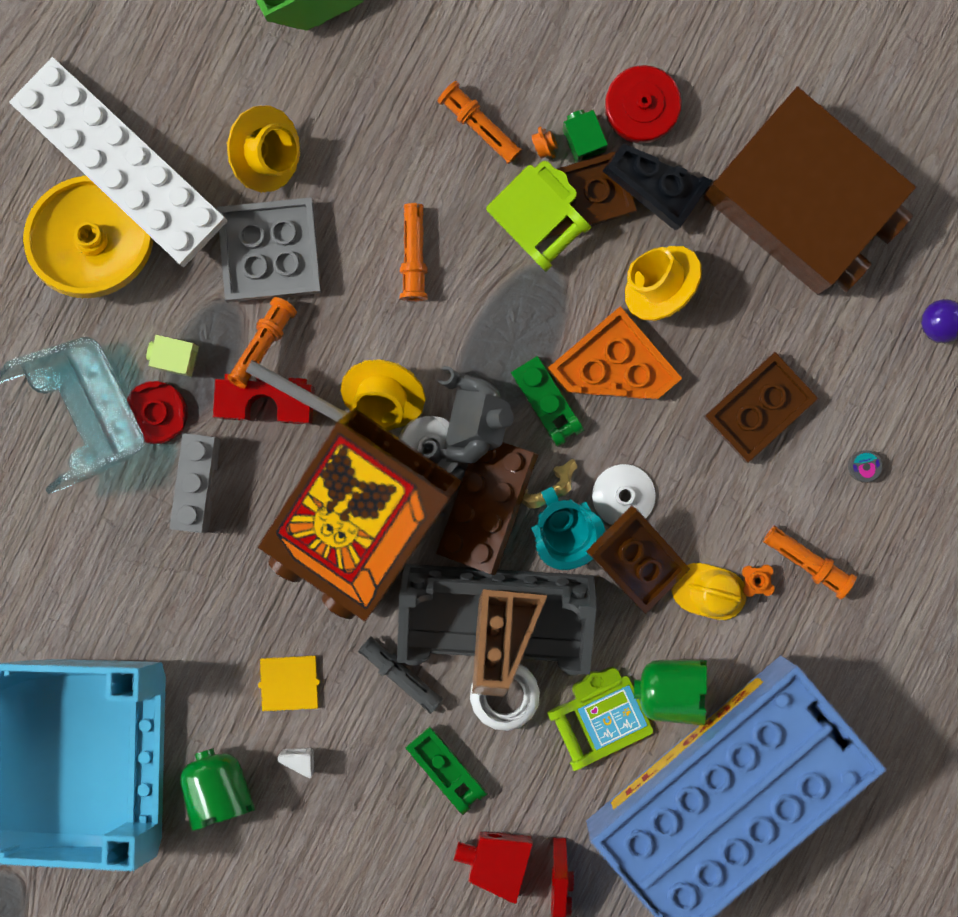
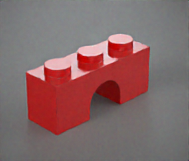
[213,374,315,425]

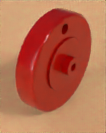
[605,65,682,144]

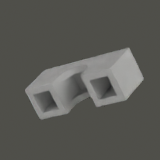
[169,433,221,533]

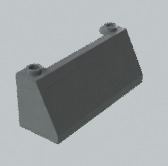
[397,564,597,676]

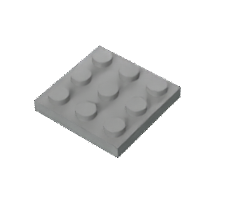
[217,197,321,303]

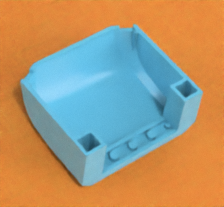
[0,659,166,871]

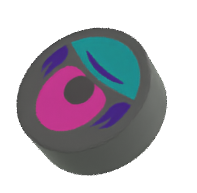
[848,450,882,482]

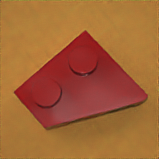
[551,838,574,917]

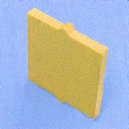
[258,655,320,711]

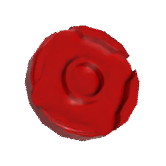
[123,381,188,444]

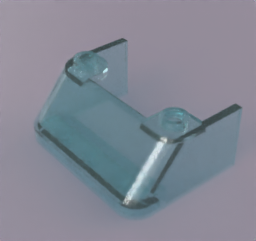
[0,337,144,494]

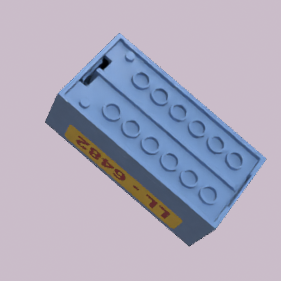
[586,656,886,917]

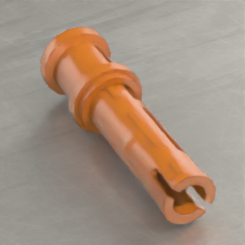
[437,81,522,164]
[400,203,428,302]
[227,297,297,388]
[763,525,857,600]

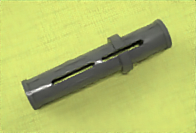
[358,636,443,714]

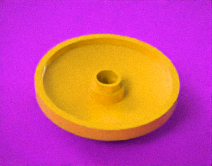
[23,176,154,298]

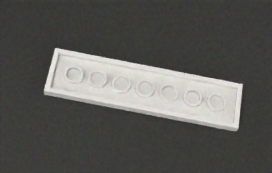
[9,57,228,268]

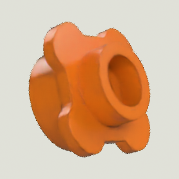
[532,126,558,159]
[741,564,775,597]

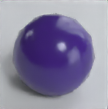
[921,299,958,344]

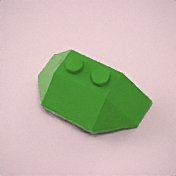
[256,0,364,31]

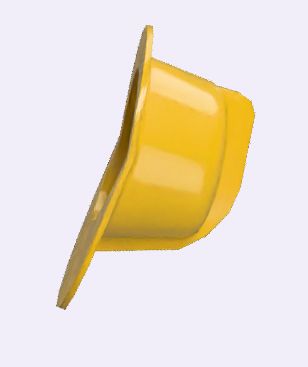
[671,563,746,620]

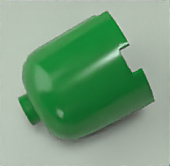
[634,660,707,725]
[180,748,255,831]

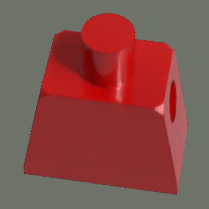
[453,831,533,904]

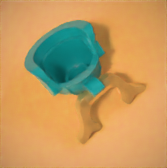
[522,459,606,570]

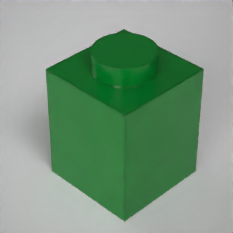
[562,110,608,163]

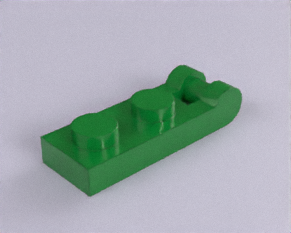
[510,356,584,447]
[405,726,488,815]

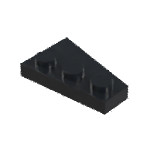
[603,144,712,231]

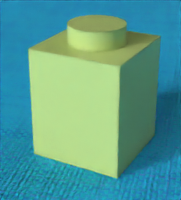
[146,335,199,377]

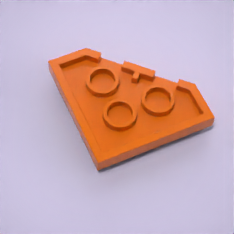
[547,306,682,400]

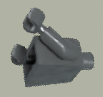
[422,366,514,464]

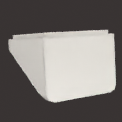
[278,748,314,778]

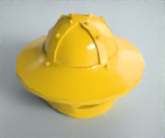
[227,105,300,193]
[625,246,702,321]
[340,360,426,431]

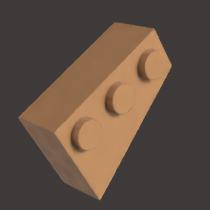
[472,589,547,697]

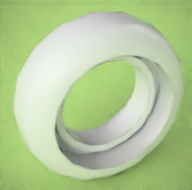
[470,664,540,731]

